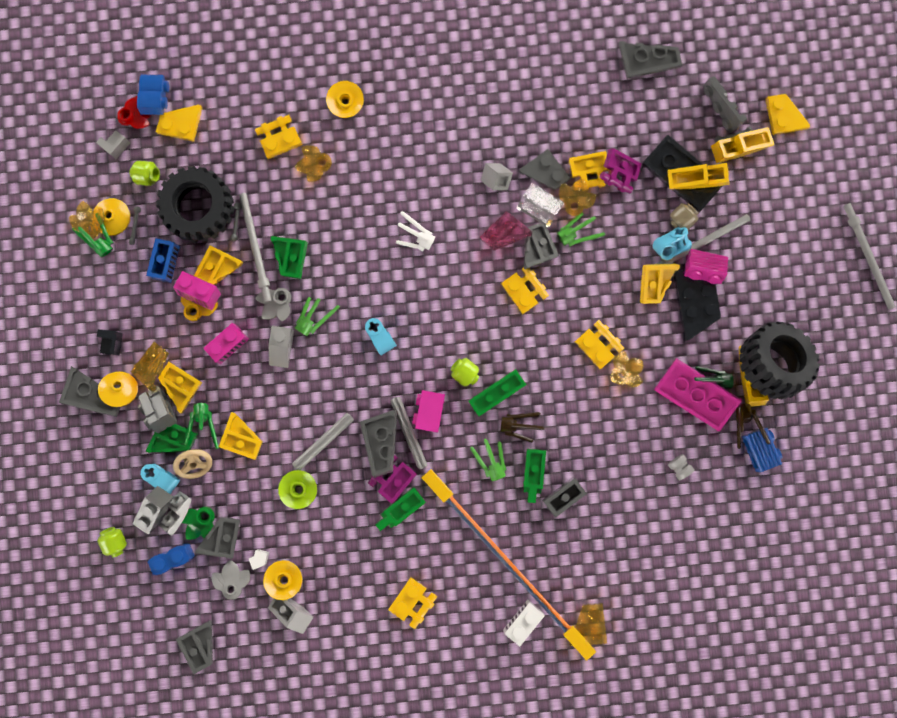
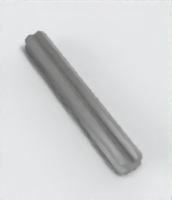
[391,397,427,469]
[292,413,354,470]

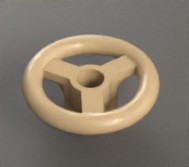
[173,449,212,479]

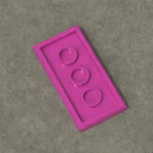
[654,358,742,432]

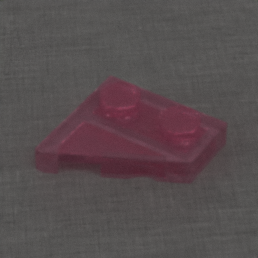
[480,211,532,251]

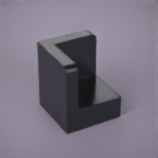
[97,329,123,356]

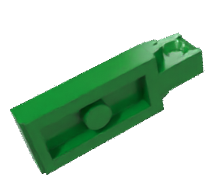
[523,449,546,503]
[376,487,426,531]

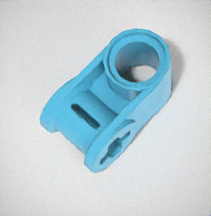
[652,227,692,260]
[365,318,397,356]
[141,464,180,494]

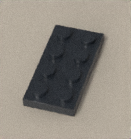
[642,135,723,212]

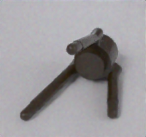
[736,403,771,449]
[500,412,545,443]

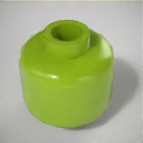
[129,160,160,186]
[450,358,479,386]
[97,527,127,557]

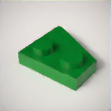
[271,236,308,279]
[146,423,198,453]

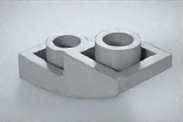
[158,491,191,536]

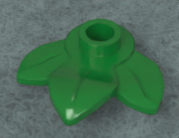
[182,507,215,540]

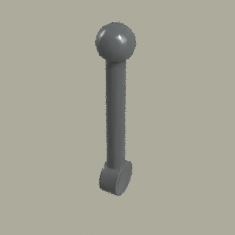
[714,127,753,143]
[230,202,242,241]
[129,206,141,245]

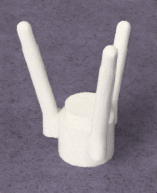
[396,211,435,251]

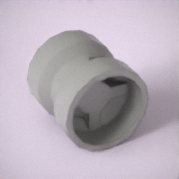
[667,454,695,481]

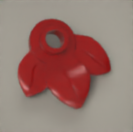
[117,96,151,129]

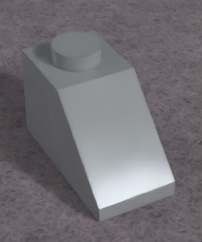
[269,326,294,368]
[268,599,314,634]

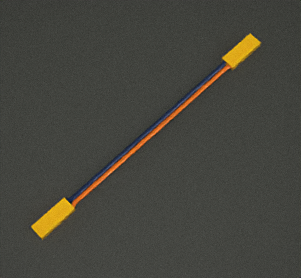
[421,469,596,661]

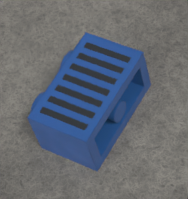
[146,238,180,283]

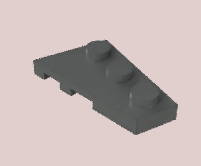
[618,41,683,79]
[703,76,747,134]
[59,366,120,417]
[360,410,397,477]

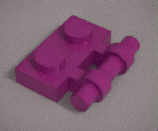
[600,148,642,194]
[368,455,417,504]

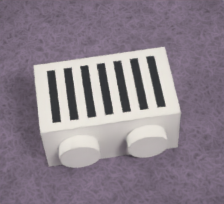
[503,599,545,646]

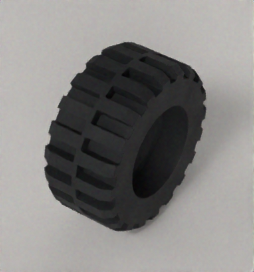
[156,166,234,243]
[739,321,820,400]

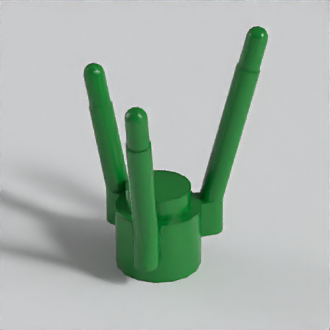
[72,213,114,258]
[184,403,219,449]

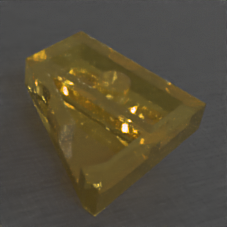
[130,342,169,392]
[569,603,607,646]

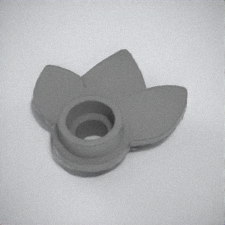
[256,288,292,322]
[211,560,250,600]

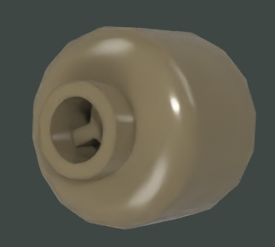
[670,203,699,230]

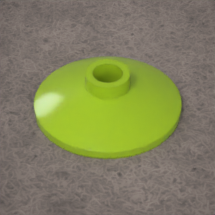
[278,470,317,509]

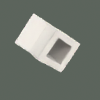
[249,549,269,570]

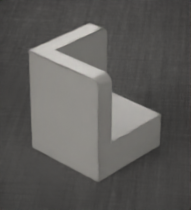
[96,131,131,159]
[481,163,513,190]

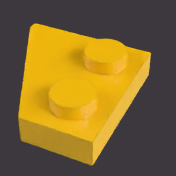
[765,94,810,135]
[156,105,202,142]
[194,245,244,285]
[640,264,680,304]
[158,362,202,414]
[219,412,263,460]

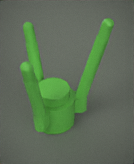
[557,212,605,247]
[295,297,340,336]
[470,439,507,481]

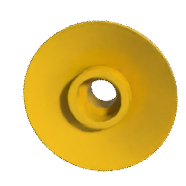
[326,81,364,118]
[92,198,131,236]
[98,371,138,407]
[263,560,302,600]

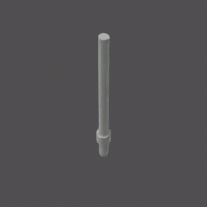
[239,193,272,303]
[843,203,896,310]
[656,214,751,264]

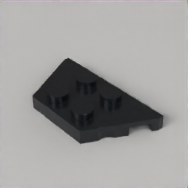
[674,269,721,341]

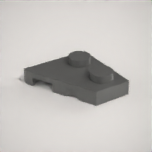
[519,149,571,191]
[524,222,559,270]
[195,516,240,559]
[176,620,213,674]

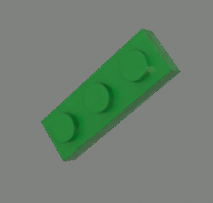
[468,369,527,417]

